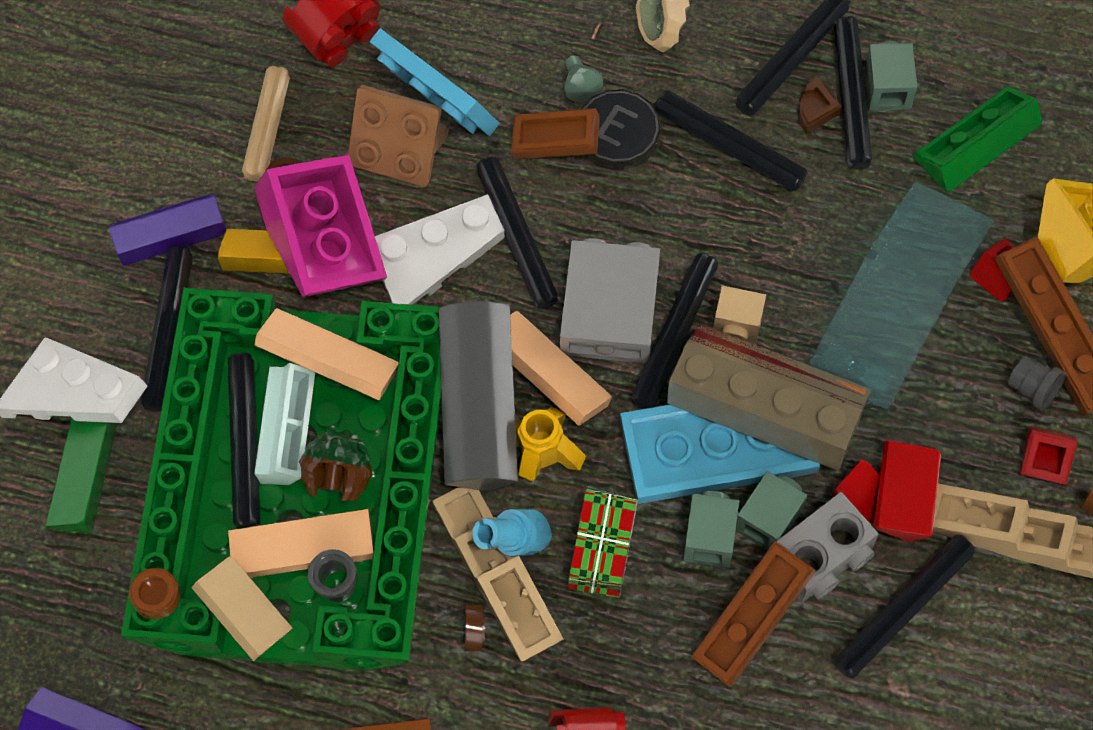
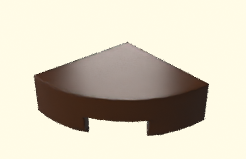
[798,76,842,134]

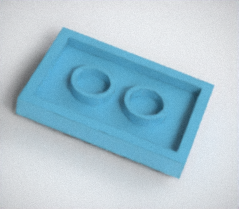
[370,28,500,137]

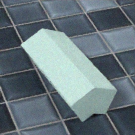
[254,363,315,485]

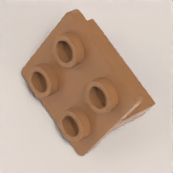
[348,85,450,187]

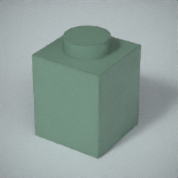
[865,41,917,111]
[735,471,807,550]
[683,491,739,568]

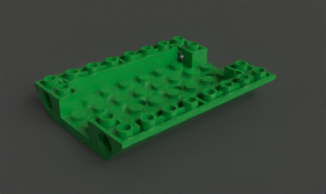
[121,288,442,671]

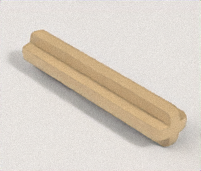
[242,65,290,182]

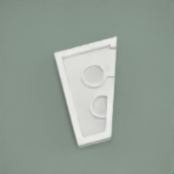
[375,194,505,305]
[0,337,147,423]

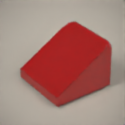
[970,238,1015,301]
[1020,426,1078,485]
[832,459,880,525]

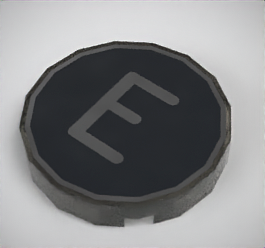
[580,89,661,170]

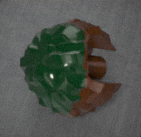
[298,429,372,501]

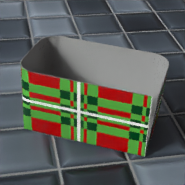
[568,486,638,598]

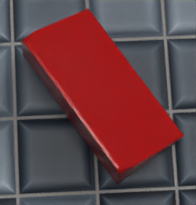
[874,440,941,543]

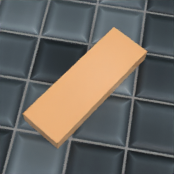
[254,308,399,400]
[510,310,612,426]
[228,509,374,578]

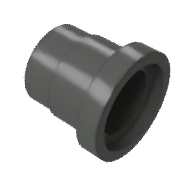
[1008,356,1066,411]
[308,549,357,602]

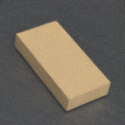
[191,555,292,661]

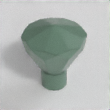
[564,56,603,103]

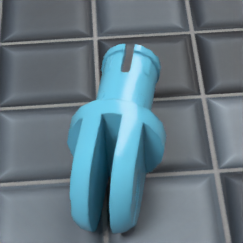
[472,509,552,556]

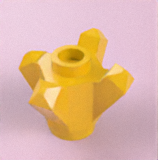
[515,407,586,482]

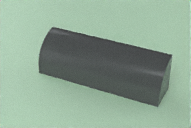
[439,301,518,492]

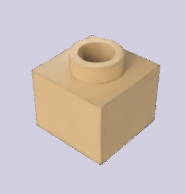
[713,286,766,345]

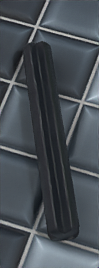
[736,0,851,116]
[834,16,872,169]
[655,90,807,191]
[477,156,558,309]
[141,246,193,412]
[632,253,718,409]
[228,352,260,529]
[835,535,975,679]

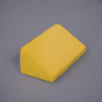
[218,229,290,274]

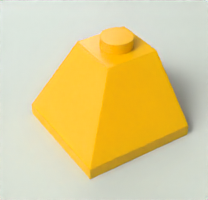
[1038,178,1093,283]

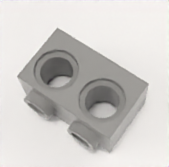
[769,492,879,604]

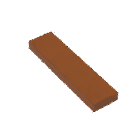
[995,236,1093,416]

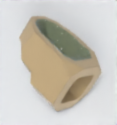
[636,0,690,52]

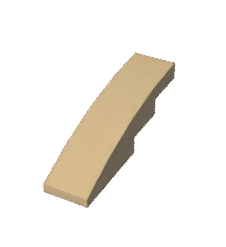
[933,484,1093,578]
[432,487,564,663]

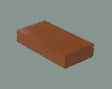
[511,108,600,159]

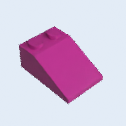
[254,155,387,297]

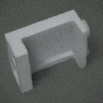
[560,238,660,363]

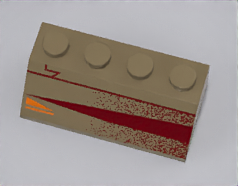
[667,324,872,471]

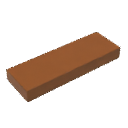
[691,541,817,686]

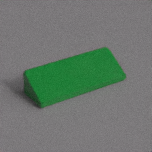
[913,86,1042,192]
[46,418,118,534]

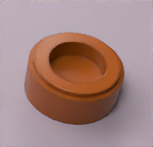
[129,568,181,619]

